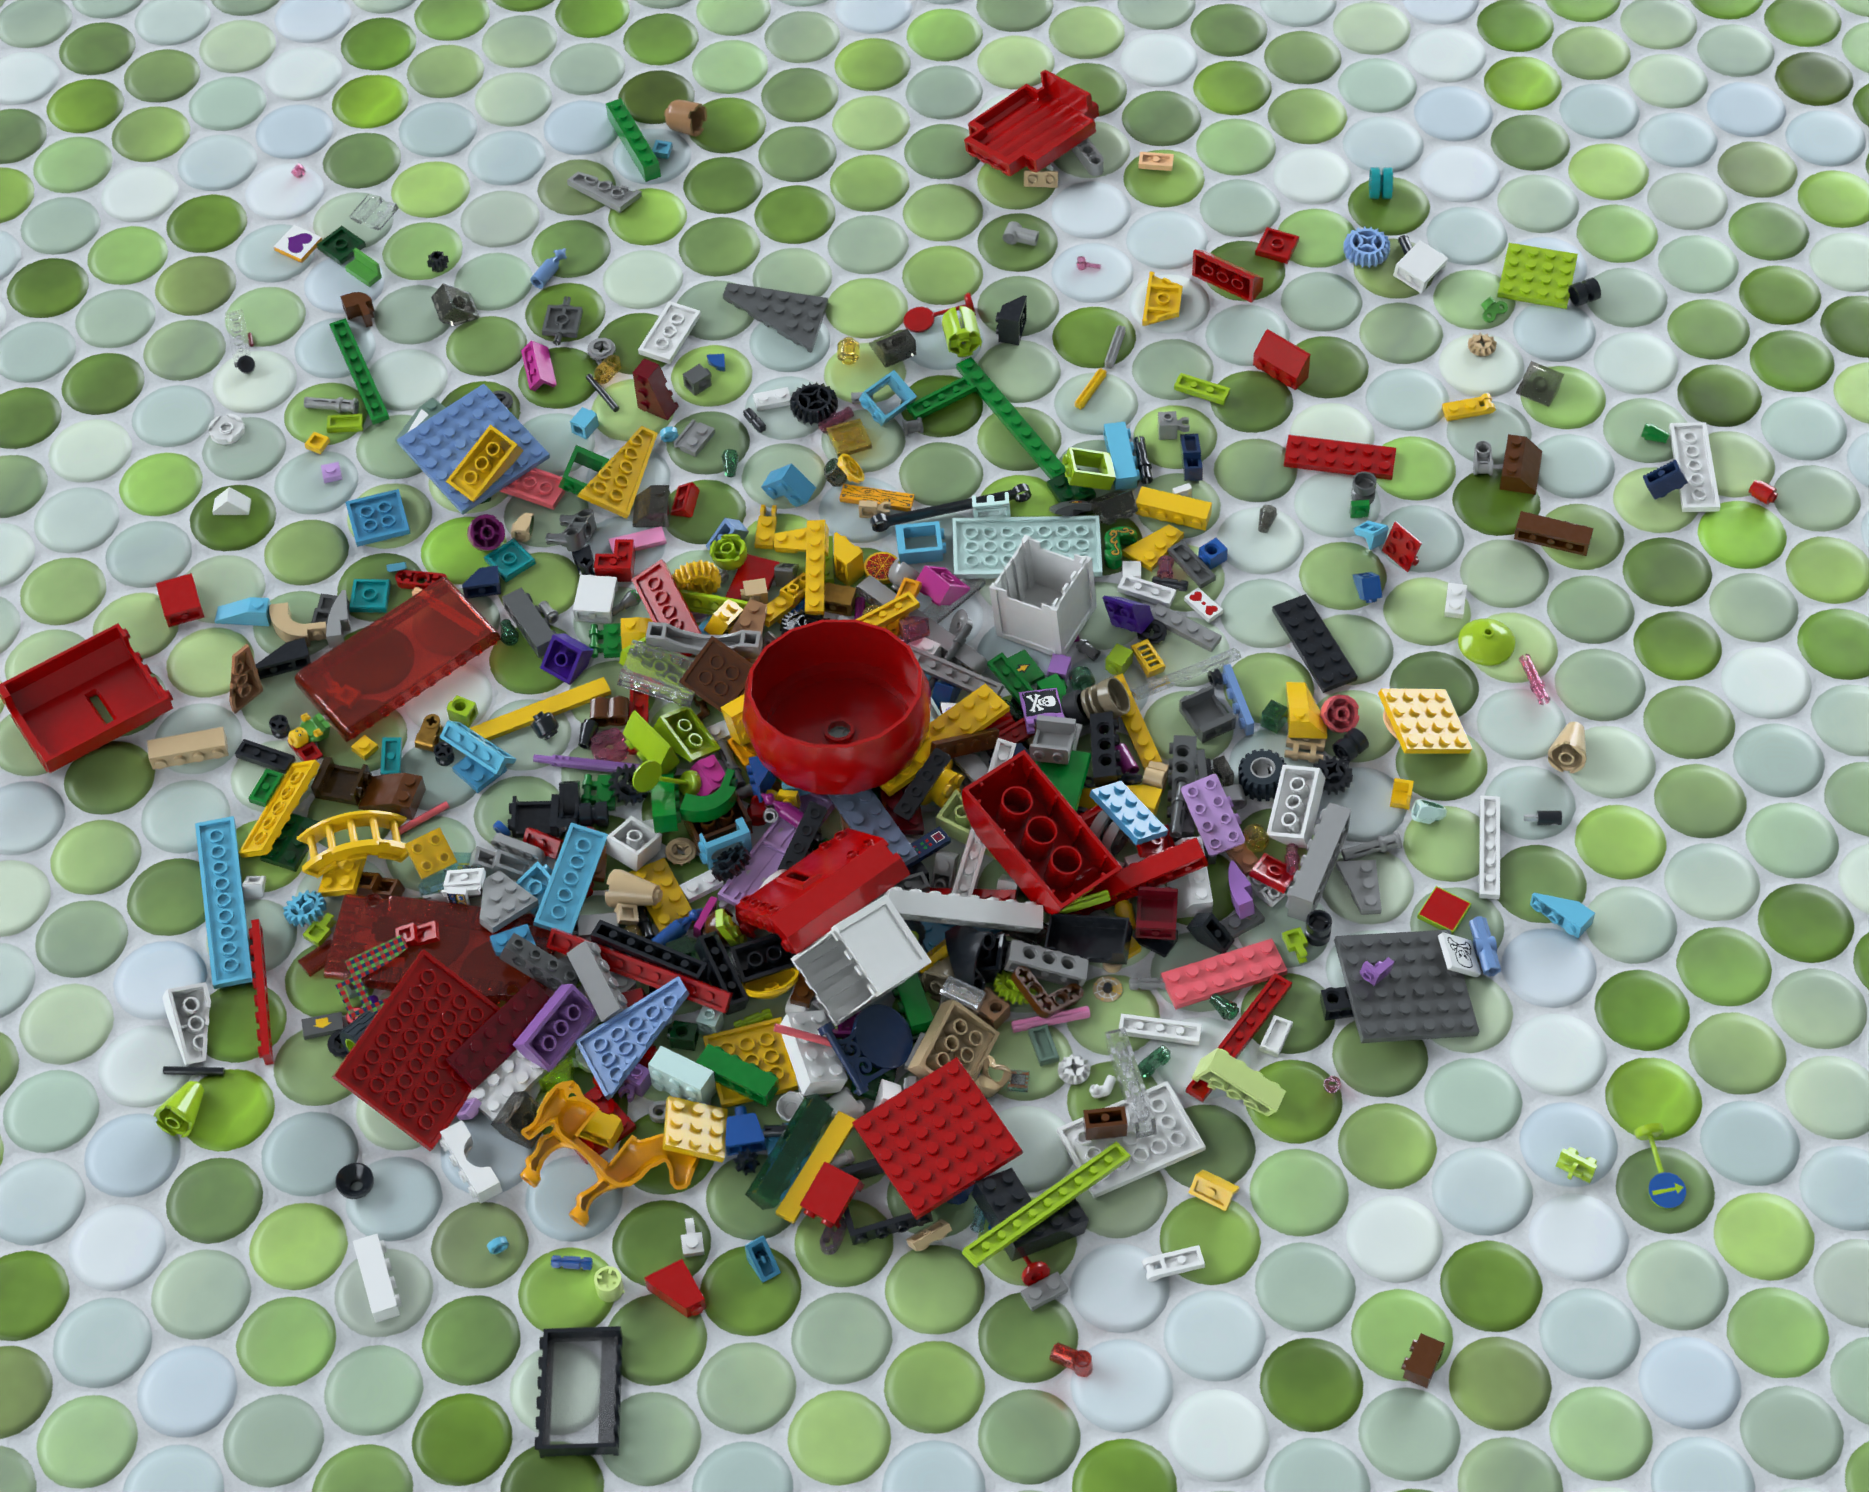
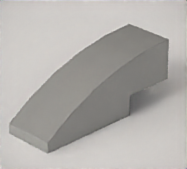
[326,590,351,648]
[469,846,534,880]

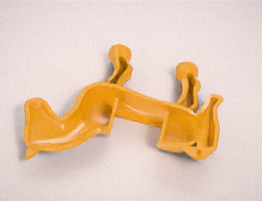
[520,1080,700,1227]

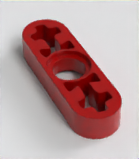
[395,570,449,592]

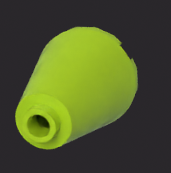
[154,1081,204,1137]

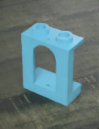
[698,817,752,870]

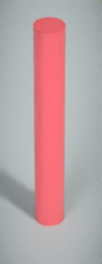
[398,801,450,835]
[773,1024,832,1047]

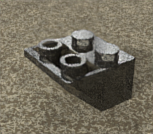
[869,329,917,368]

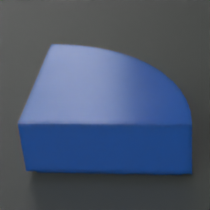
[707,354,725,371]

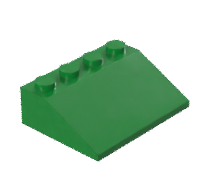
[1034,750,1092,812]

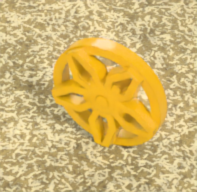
[837,453,864,484]

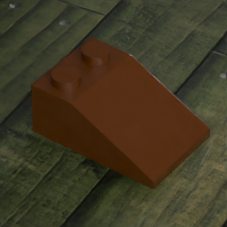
[358,773,426,820]

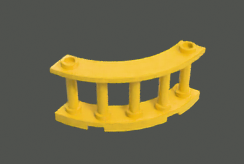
[297,810,409,878]

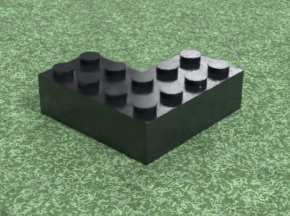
[972,1168,1089,1262]

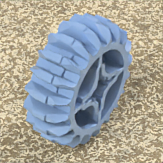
[1343,226,1390,268]

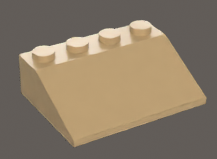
[907,999,1000,1082]

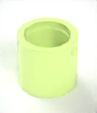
[594,1266,625,1302]

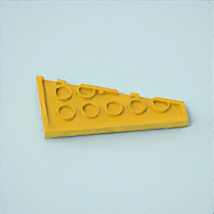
[577,426,658,519]

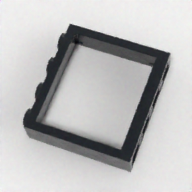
[840,1158,933,1245]

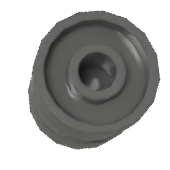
[1351,472,1377,504]

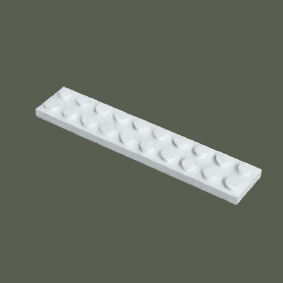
[467,971,637,1123]

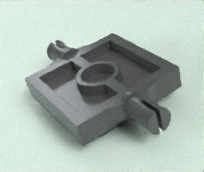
[542,296,583,345]

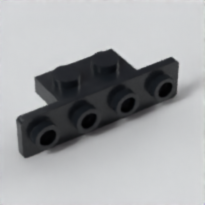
[893,748,951,821]
[778,801,828,870]

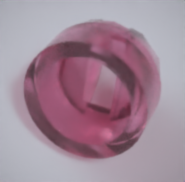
[291,163,306,178]
[1323,1076,1341,1093]

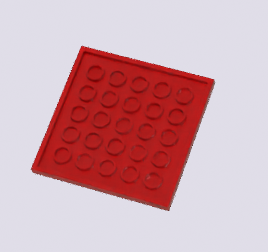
[852,1057,1023,1220]

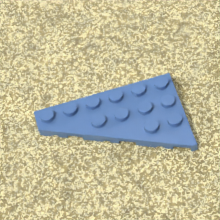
[575,976,689,1100]

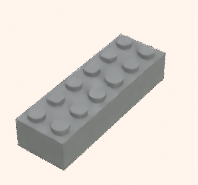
[1286,802,1351,922]

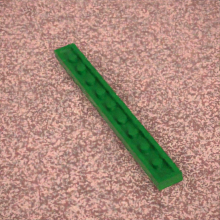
[956,357,1066,479]

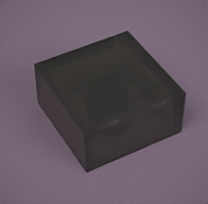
[1212,756,1234,787]

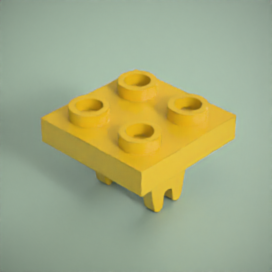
[404,827,457,880]

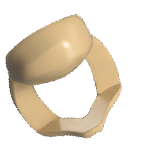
[975,1055,1011,1098]

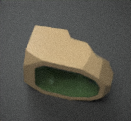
[511,513,534,542]

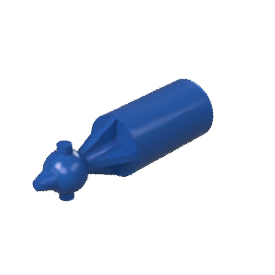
[651,908,703,947]

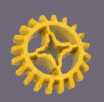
[672,560,721,595]

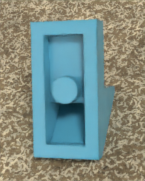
[1353,520,1389,550]

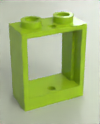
[1062,447,1116,490]

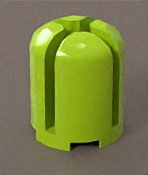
[942,306,982,357]

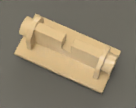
[1024,170,1058,188]

